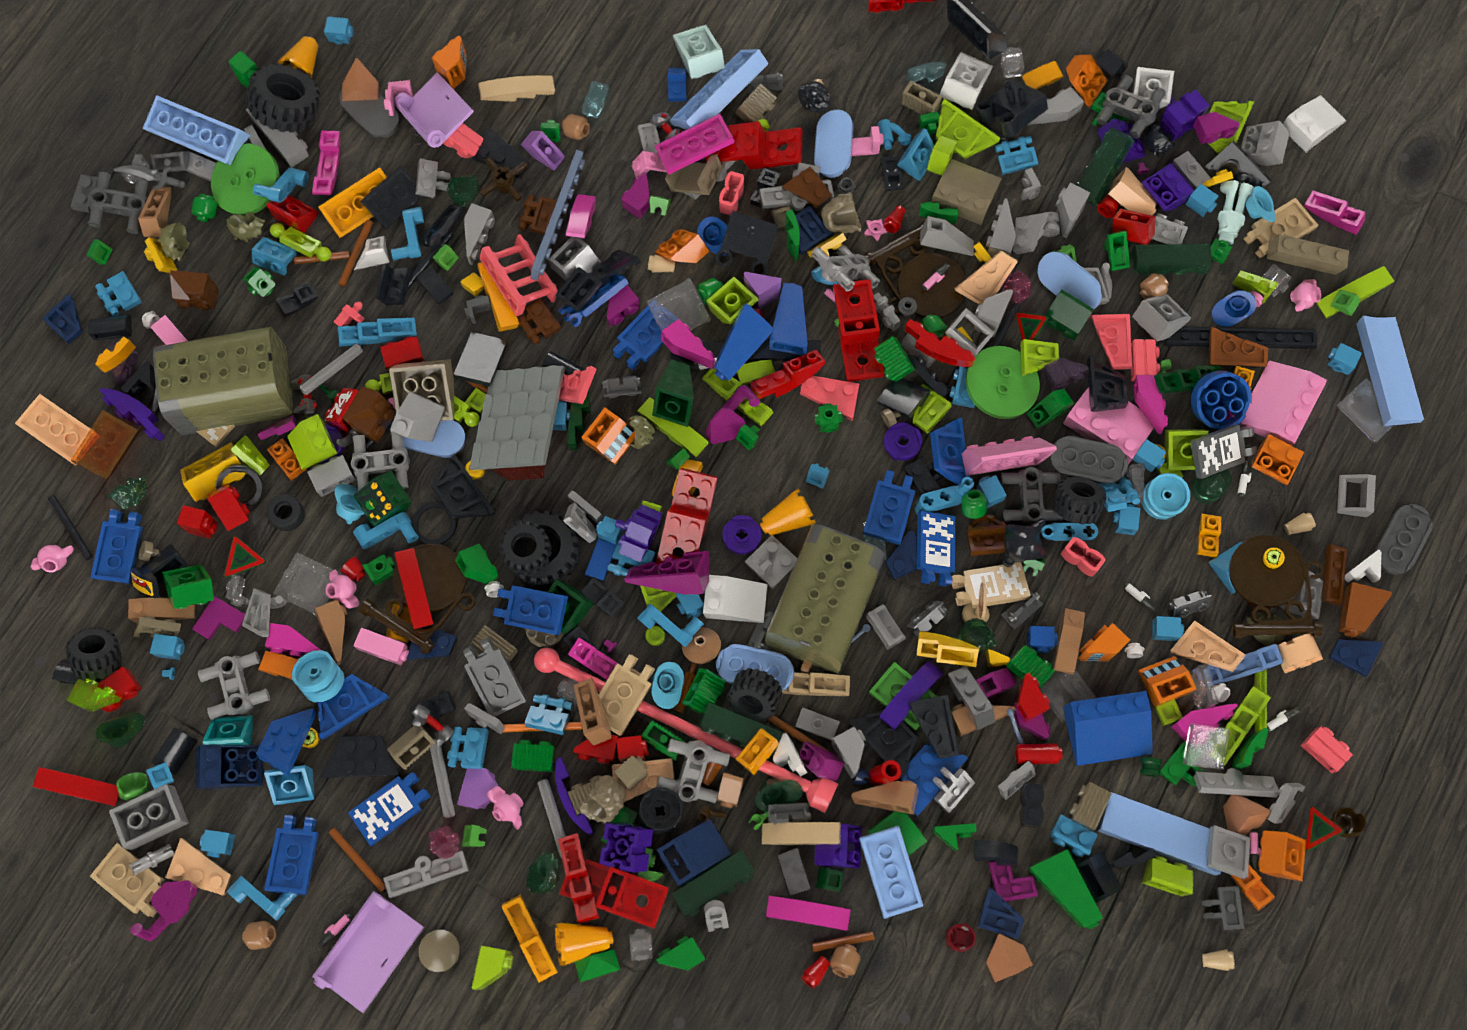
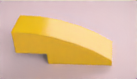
[917,631,979,667]

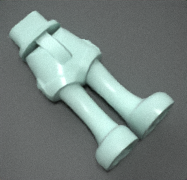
[1217,181,1254,245]

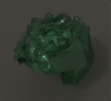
[447,173,479,207]
[108,477,148,509]
[957,618,997,652]
[526,851,561,894]

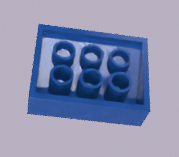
[1063,691,1153,766]

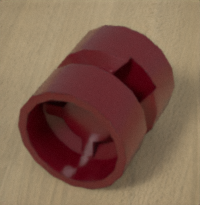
[945,924,975,952]

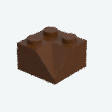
[170,270,219,310]
[343,386,396,443]

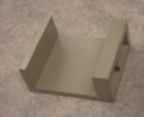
[665,154,723,195]

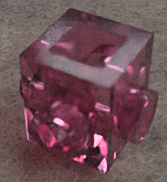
[1004,270,1032,303]
[429,826,461,859]

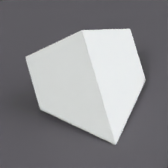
[354,236,389,270]

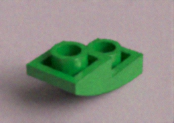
[919,202,958,224]

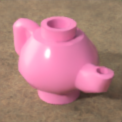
[1290,279,1321,311]
[31,545,74,572]
[326,570,360,608]
[487,786,523,830]

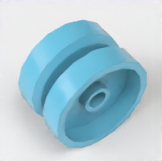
[1141,473,1190,520]
[292,650,345,702]

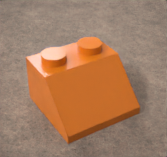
[1258,831,1306,881]

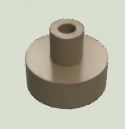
[880,408,900,428]
[139,541,159,561]

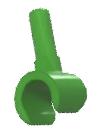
[1159,359,1171,373]
[749,811,768,830]

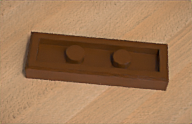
[1321,544,1347,606]

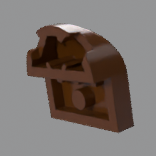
[967,514,1006,556]

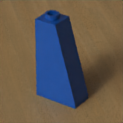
[769,283,808,355]
[713,303,775,381]

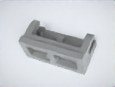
[866,604,906,650]

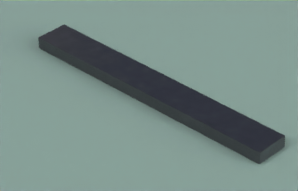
[1165,327,1318,349]
[671,340,821,362]

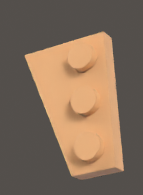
[955,251,1018,305]

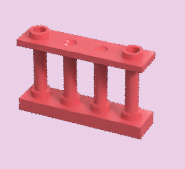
[479,234,558,316]

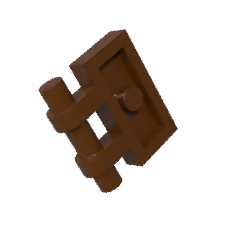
[519,195,557,235]
[517,299,561,345]

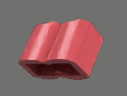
[719,171,744,216]
[1061,537,1105,577]

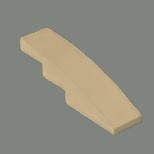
[478,75,555,101]
[781,672,850,696]
[762,822,841,845]

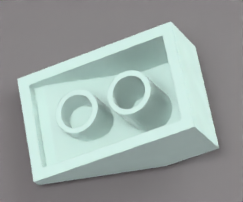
[673,25,725,79]

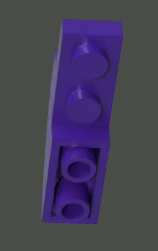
[99,388,165,442]

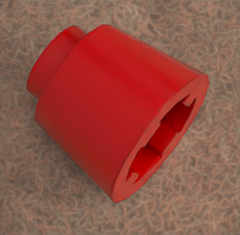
[1097,195,1120,218]
[340,556,366,582]

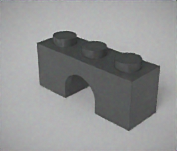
[948,666,996,730]

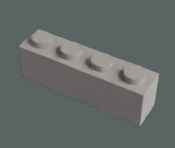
[246,108,309,168]

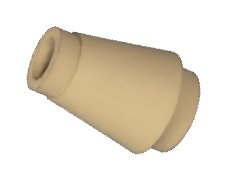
[647,254,675,272]
[1284,513,1316,535]
[1202,950,1234,971]

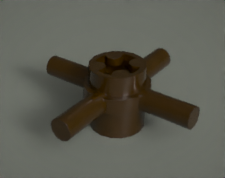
[479,157,528,201]

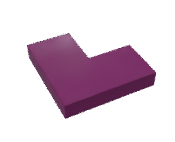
[257,415,296,440]
[192,596,245,640]
[988,861,1038,902]

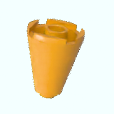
[277,37,318,79]
[760,488,816,536]
[555,923,613,966]

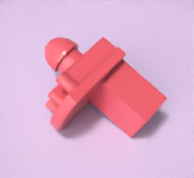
[334,302,365,326]

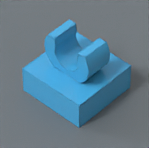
[805,463,830,489]
[146,762,174,789]

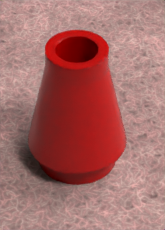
[883,206,906,233]
[801,956,830,989]

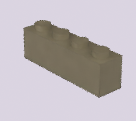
[1267,234,1349,275]

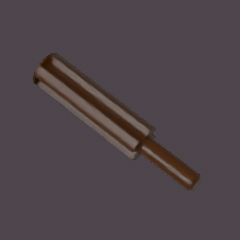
[672,662,698,714]

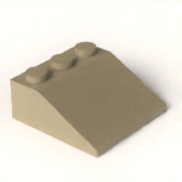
[932,159,1002,225]
[389,359,454,421]

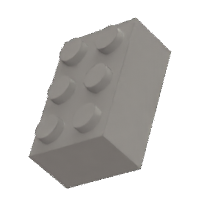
[109,784,189,850]

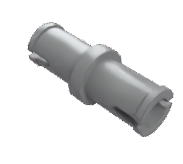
[129,844,174,875]

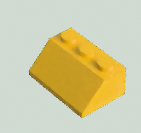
[180,442,247,502]

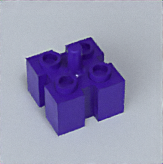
[1159,90,1210,142]
[615,505,663,562]
[600,822,653,872]

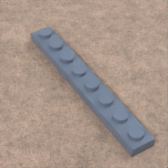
[531,150,585,281]

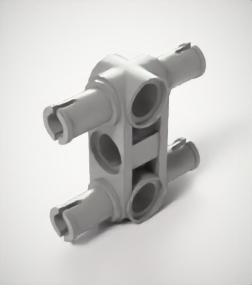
[811,245,880,291]
[351,431,410,491]
[198,652,270,720]
[656,738,730,803]

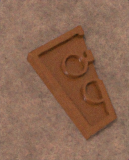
[1208,327,1268,367]

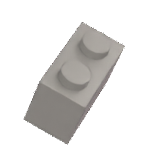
[308,455,356,497]

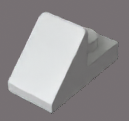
[1345,550,1381,583]
[773,733,807,777]

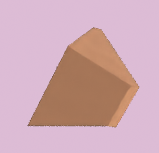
[342,57,379,101]
[1223,795,1271,836]
[986,934,1033,982]

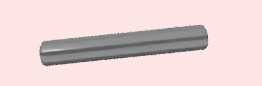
[299,344,363,395]
[430,739,455,818]
[538,779,566,858]

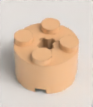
[1277,633,1323,673]

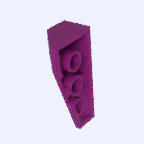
[625,551,709,595]

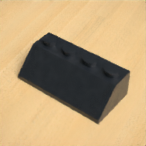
[947,0,1008,60]

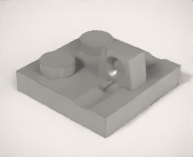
[745,535,797,590]
[1207,825,1250,879]

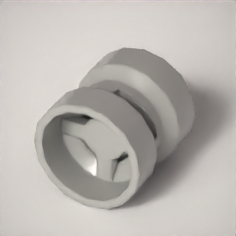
[1042,212,1060,237]

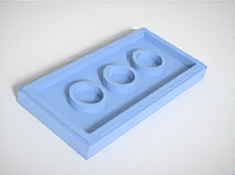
[859,826,923,919]

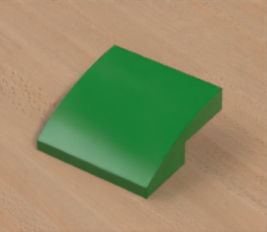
[785,210,800,262]
[1231,728,1269,770]
[868,811,927,856]

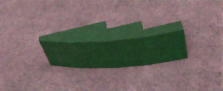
[1154,365,1222,394]
[568,390,591,450]

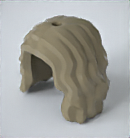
[821,192,861,233]
[580,775,625,823]

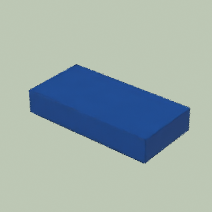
[585,539,617,582]

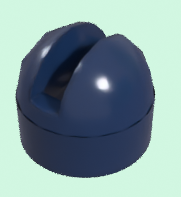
[854,768,870,785]

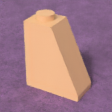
[1109,167,1157,215]

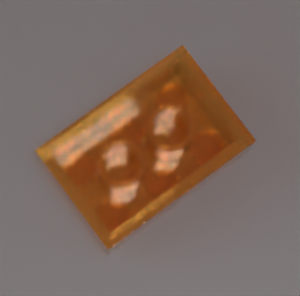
[71,410,138,481]

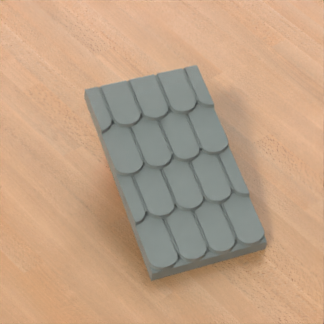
[470,365,565,481]

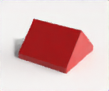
[267,195,319,233]

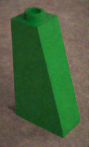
[1028,849,1103,930]

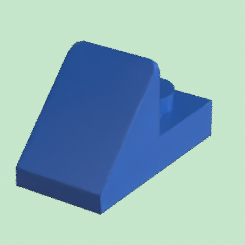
[667,68,686,102]

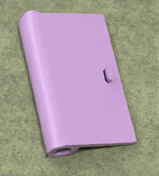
[394,73,474,147]
[312,891,424,1013]

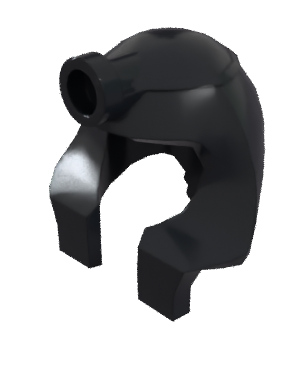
[1002,518,1046,567]

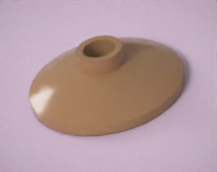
[682,627,721,664]

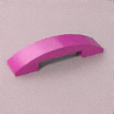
[312,131,340,195]
[568,638,617,680]
[766,896,850,931]

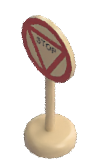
[962,582,990,628]

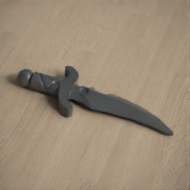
[114,165,186,190]

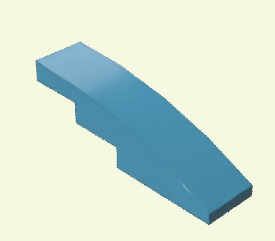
[337,318,417,347]

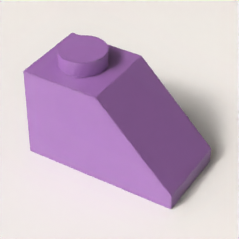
[521,131,565,170]

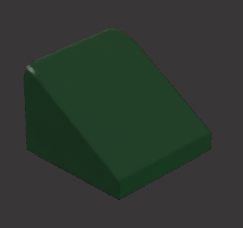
[816,867,844,892]

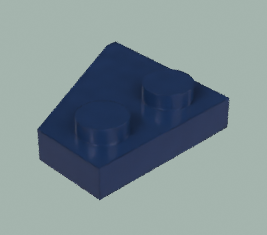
[795,206,831,255]
[42,294,83,344]
[885,530,918,580]
[406,626,457,661]
[1329,639,1383,677]
[978,887,1024,939]

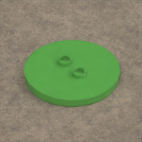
[211,144,279,215]
[965,346,1040,419]

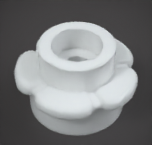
[142,311,160,329]
[484,581,504,598]
[1125,643,1145,658]
[1211,683,1230,702]

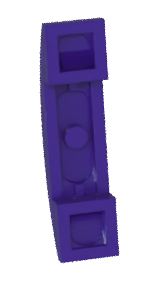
[879,661,944,730]
[556,757,594,836]

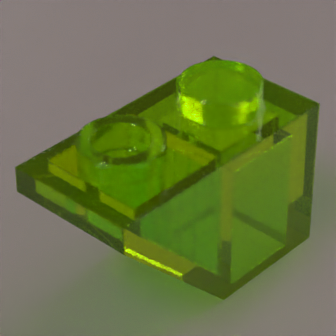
[66,678,121,712]

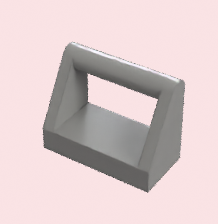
[945,308,995,357]
[1337,474,1376,518]

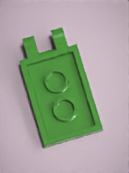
[869,662,937,731]

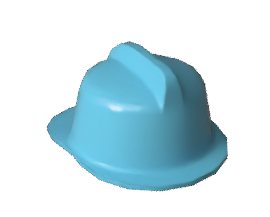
[1245,186,1276,222]
[335,484,365,524]
[652,662,684,709]

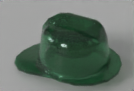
[1191,469,1232,504]
[96,712,145,748]
[755,778,803,812]

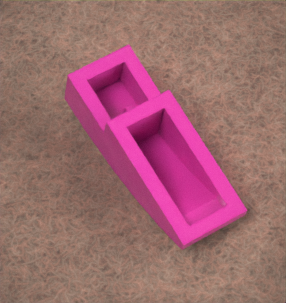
[1304,191,1366,235]
[566,194,596,238]

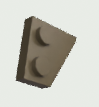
[133,616,181,637]

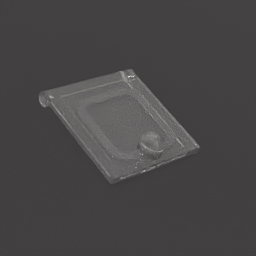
[646,278,711,331]
[1337,379,1394,443]
[273,552,344,617]

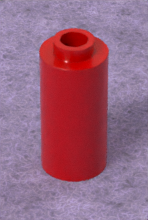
[1015,743,1063,765]
[869,760,901,786]

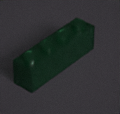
[1076,127,1134,207]
[1132,244,1212,275]
[697,702,783,755]
[672,850,755,918]

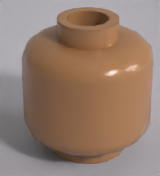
[562,114,590,140]
[1140,274,1169,299]
[242,921,276,950]
[830,944,860,978]

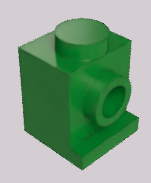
[363,554,396,586]

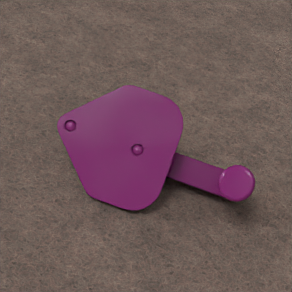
[706,385,760,444]
[130,881,197,941]

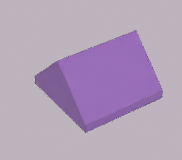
[744,272,782,309]

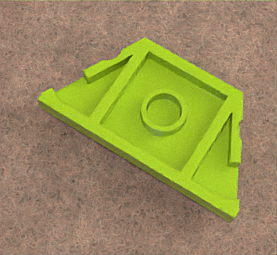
[936,99,1000,159]
[1207,101,1254,154]

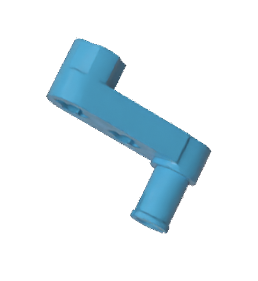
[253,167,309,203]
[391,207,424,261]
[915,477,974,515]
[353,512,419,549]
[1041,523,1099,541]
[637,604,704,648]
[227,876,297,920]

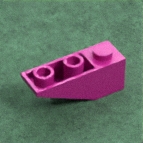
[661,319,715,369]
[1133,375,1168,434]
[265,623,320,658]
[1172,704,1238,745]

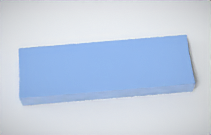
[669,49,769,130]
[143,95,251,165]
[1356,316,1424,426]
[1097,792,1221,875]

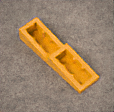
[477,263,519,332]
[501,894,557,982]

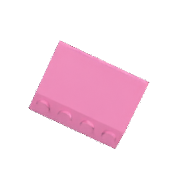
[1239,361,1327,446]
[1063,387,1154,464]
[962,436,1057,476]

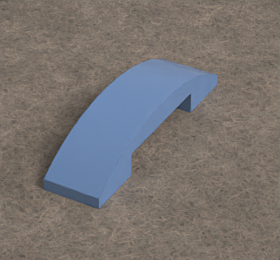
[1198,644,1284,688]

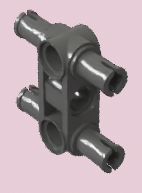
[1096,75,1166,138]
[88,172,149,234]
[1001,467,1063,526]

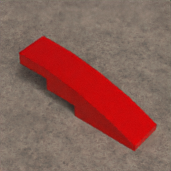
[395,548,433,629]
[32,767,119,806]
[558,833,599,923]

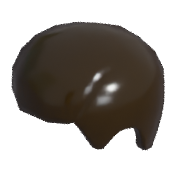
[1331,807,1367,838]

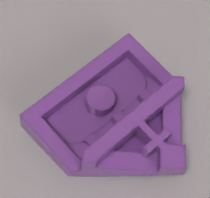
[457,768,498,809]

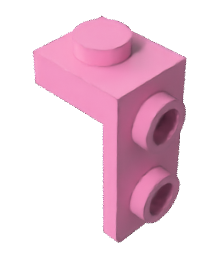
[384,80,413,116]
[851,126,883,156]
[632,151,667,178]

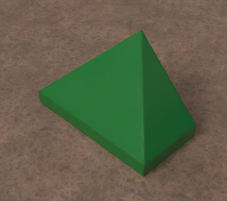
[575,949,620,982]

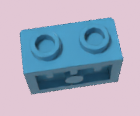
[251,237,296,276]
[949,366,975,408]
[1049,814,1098,858]

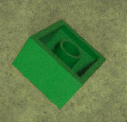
[162,564,214,609]

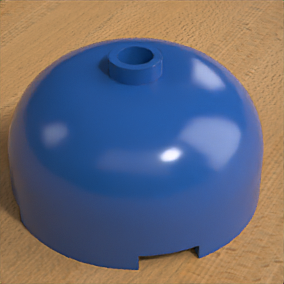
[1191,371,1252,430]

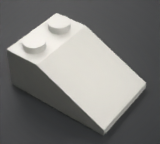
[940,52,993,110]
[1283,96,1346,152]
[703,575,768,623]

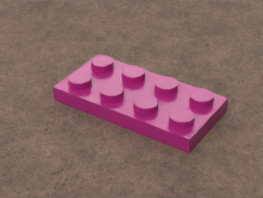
[655,114,734,175]

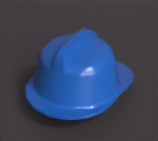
[697,216,732,256]
[1212,290,1257,327]

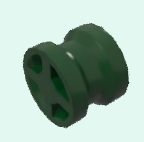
[1140,757,1161,777]

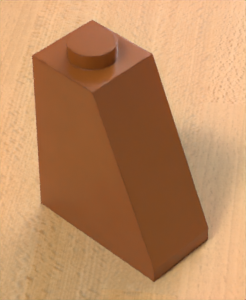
[1338,582,1392,637]

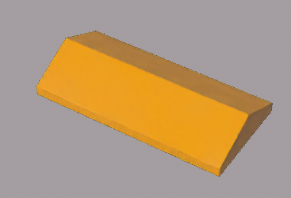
[318,168,387,238]

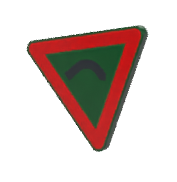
[1016,312,1049,341]
[224,536,266,578]
[1305,806,1344,851]

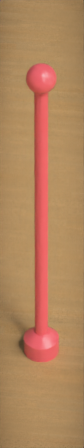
[534,647,838,813]

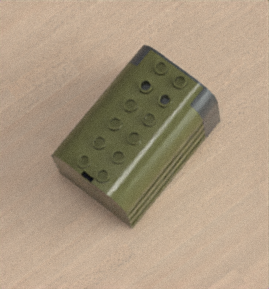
[153,327,294,436]
[765,525,885,675]

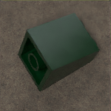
[652,359,694,427]

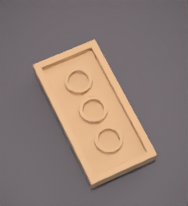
[15,394,100,466]

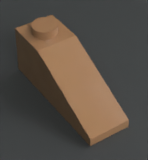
[138,187,172,238]
[128,598,195,623]
[315,600,347,665]
[1054,608,1085,674]
[573,678,612,746]
[951,704,1016,737]
[852,780,919,815]

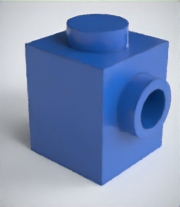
[1027,626,1058,653]

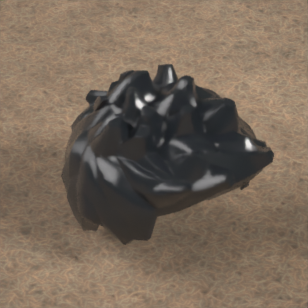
[798,81,831,113]
[1144,123,1176,157]

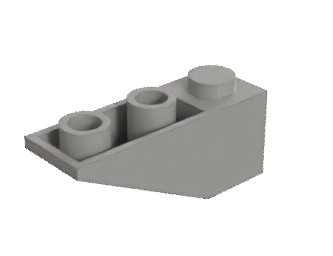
[1027,86,1084,125]
[986,199,1016,256]
[464,203,495,265]
[920,216,974,256]

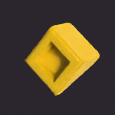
[461,273,484,297]
[985,649,1010,668]

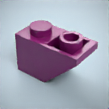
[1193,112,1240,144]
[621,173,650,219]
[607,285,640,327]
[975,668,1016,699]
[1013,703,1051,740]
[799,741,844,781]

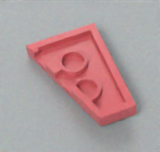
[1091,314,1132,370]
[559,366,597,404]
[800,376,859,421]

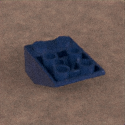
[195,745,262,789]
[657,819,731,887]

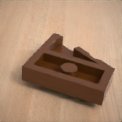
[782,166,832,207]

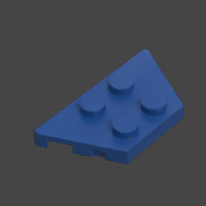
[930,418,970,485]
[318,674,389,740]
[256,708,317,776]
[900,745,968,816]

